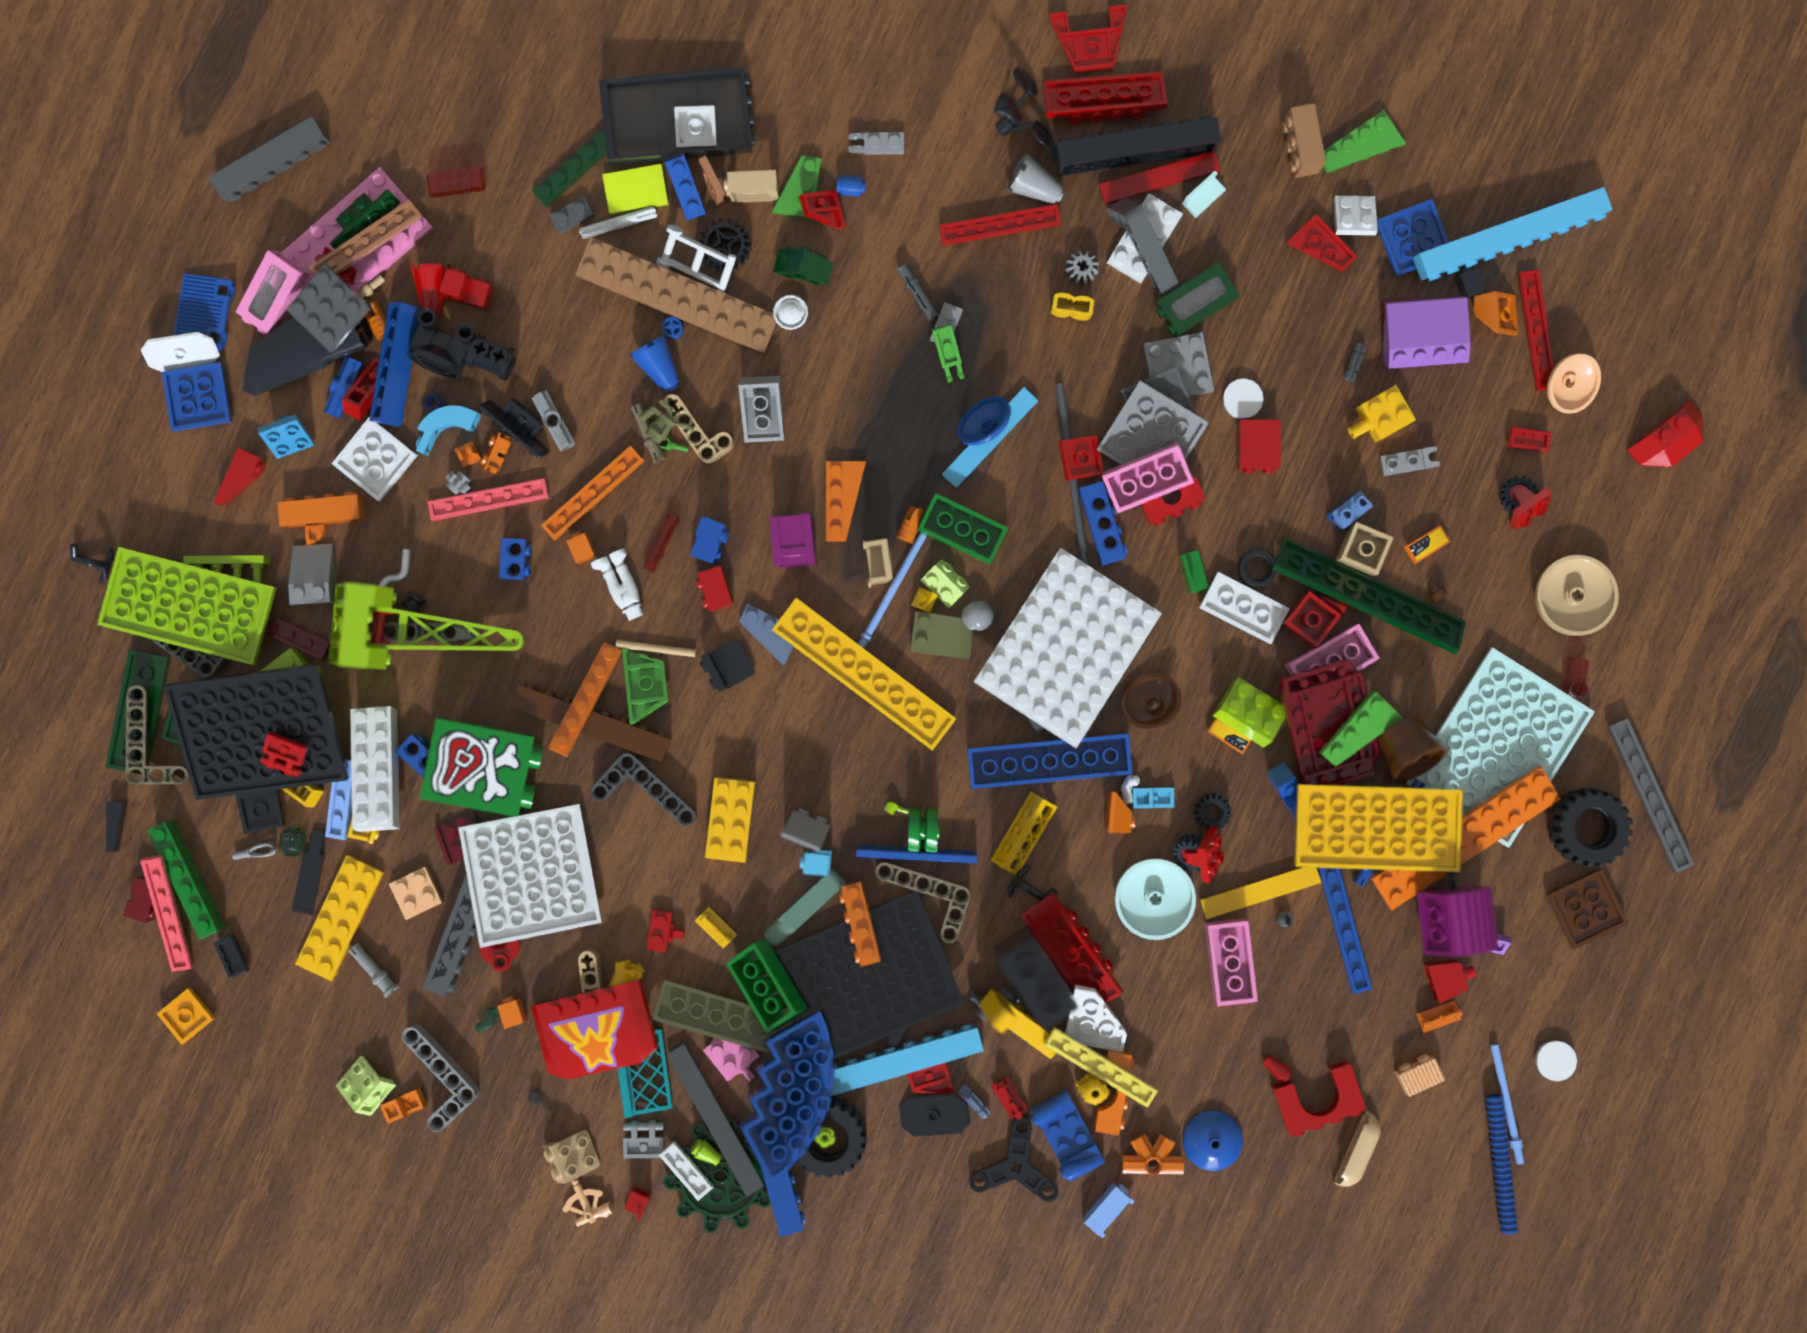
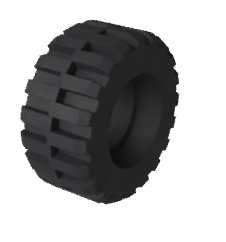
[1547,788,1633,867]
[796,1096,867,1179]

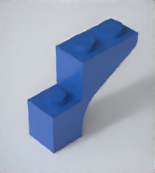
[1266,762,1298,824]

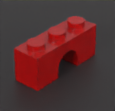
[1140,477,1206,526]

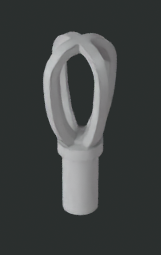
[232,842,276,860]

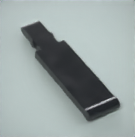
[292,828,326,915]

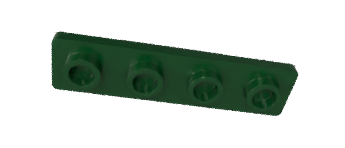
[329,189,400,249]

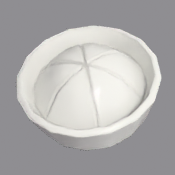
[773,295,808,329]

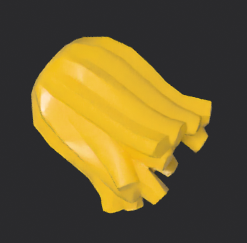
[609,960,645,986]
[1075,1073,1111,1105]

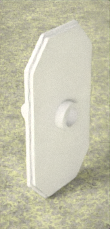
[141,332,220,372]

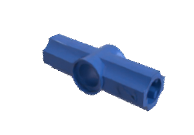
[323,356,363,419]

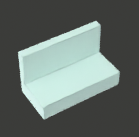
[1182,171,1226,218]

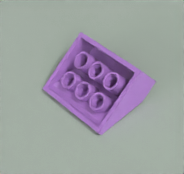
[1382,296,1471,369]

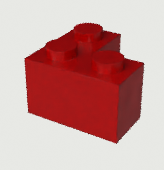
[439,267,494,311]

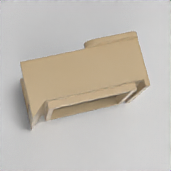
[863,539,893,588]

